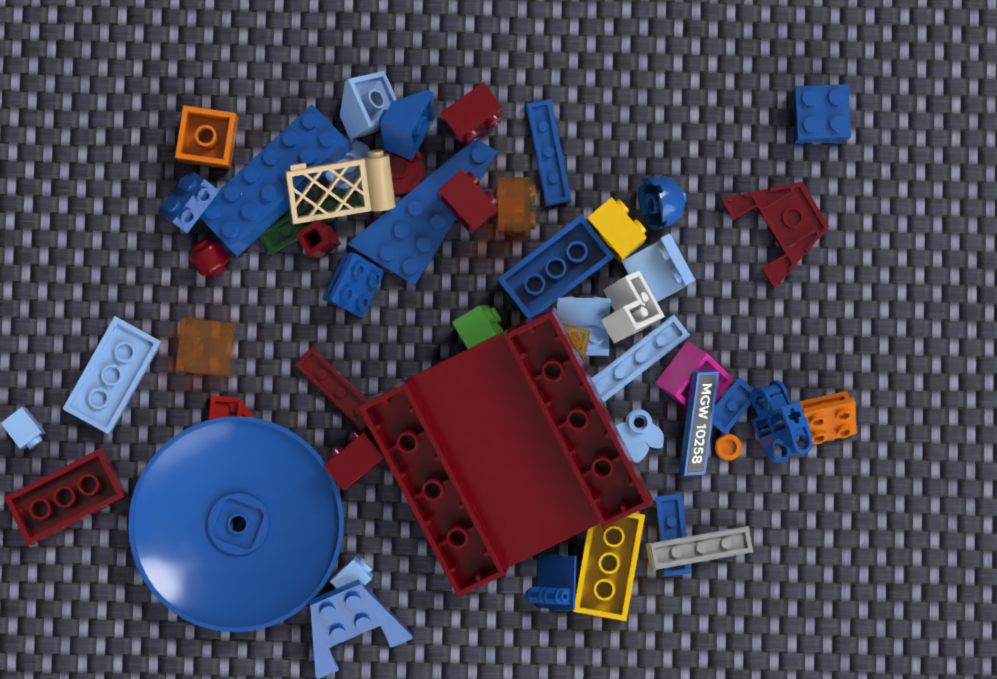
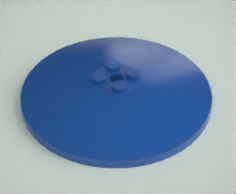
[128,416,344,632]

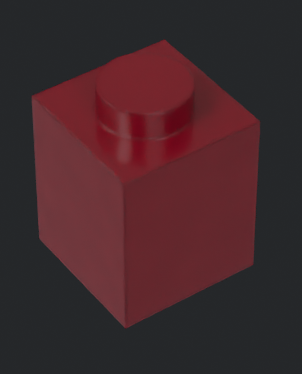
[296,220,341,258]

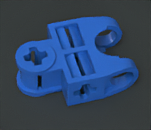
[750,380,813,463]

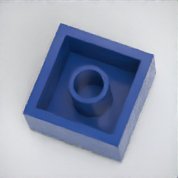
[792,84,851,144]

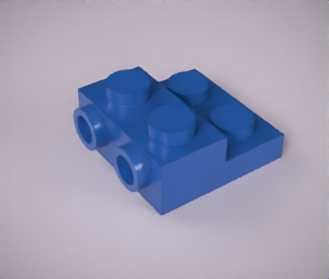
[158,170,219,233]

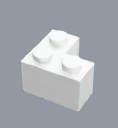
[601,271,665,343]

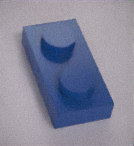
[712,377,753,435]

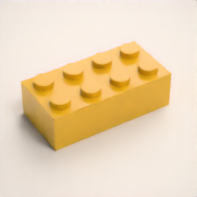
[572,513,645,621]

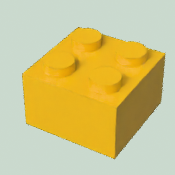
[587,197,647,264]

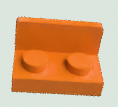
[798,391,857,444]

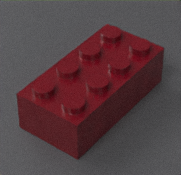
[4,448,129,545]

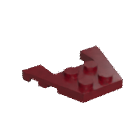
[721,182,829,289]

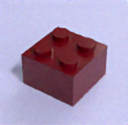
[440,82,503,147]
[437,169,498,235]
[323,427,385,491]

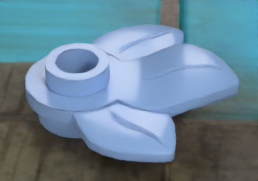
[616,409,664,463]

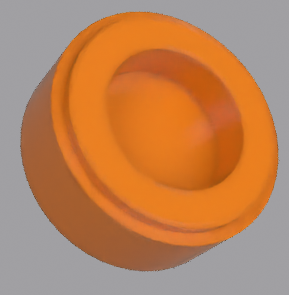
[714,434,742,461]

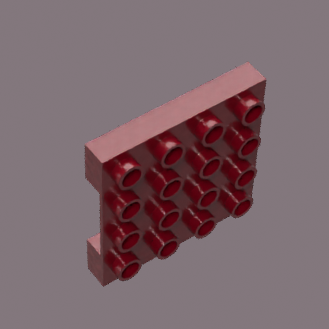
[358,306,652,597]

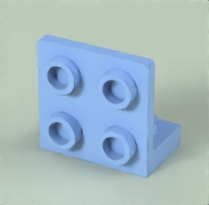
[622,233,695,302]
[557,297,611,356]

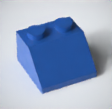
[379,90,435,160]

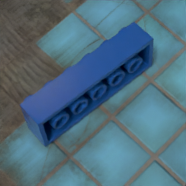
[200,104,353,257]

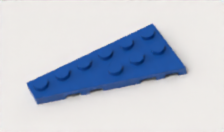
[347,139,498,286]

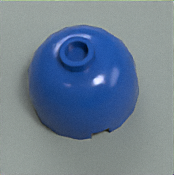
[638,176,687,230]

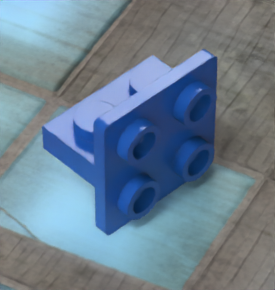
[322,252,384,318]

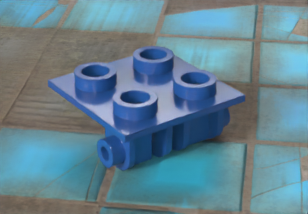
[525,555,577,610]

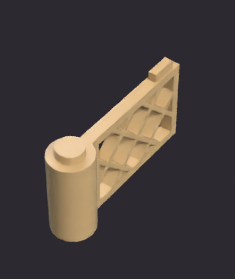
[284,149,396,224]

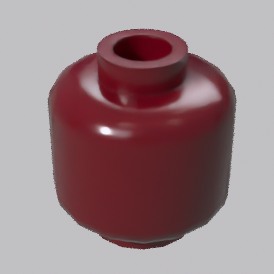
[189,237,229,278]

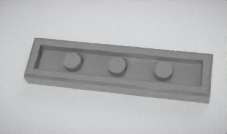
[646,526,753,570]

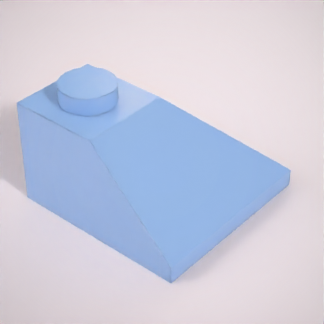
[340,71,397,140]

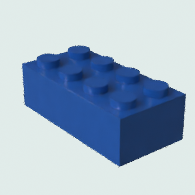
[497,214,614,320]

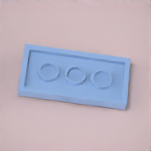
[63,316,162,435]

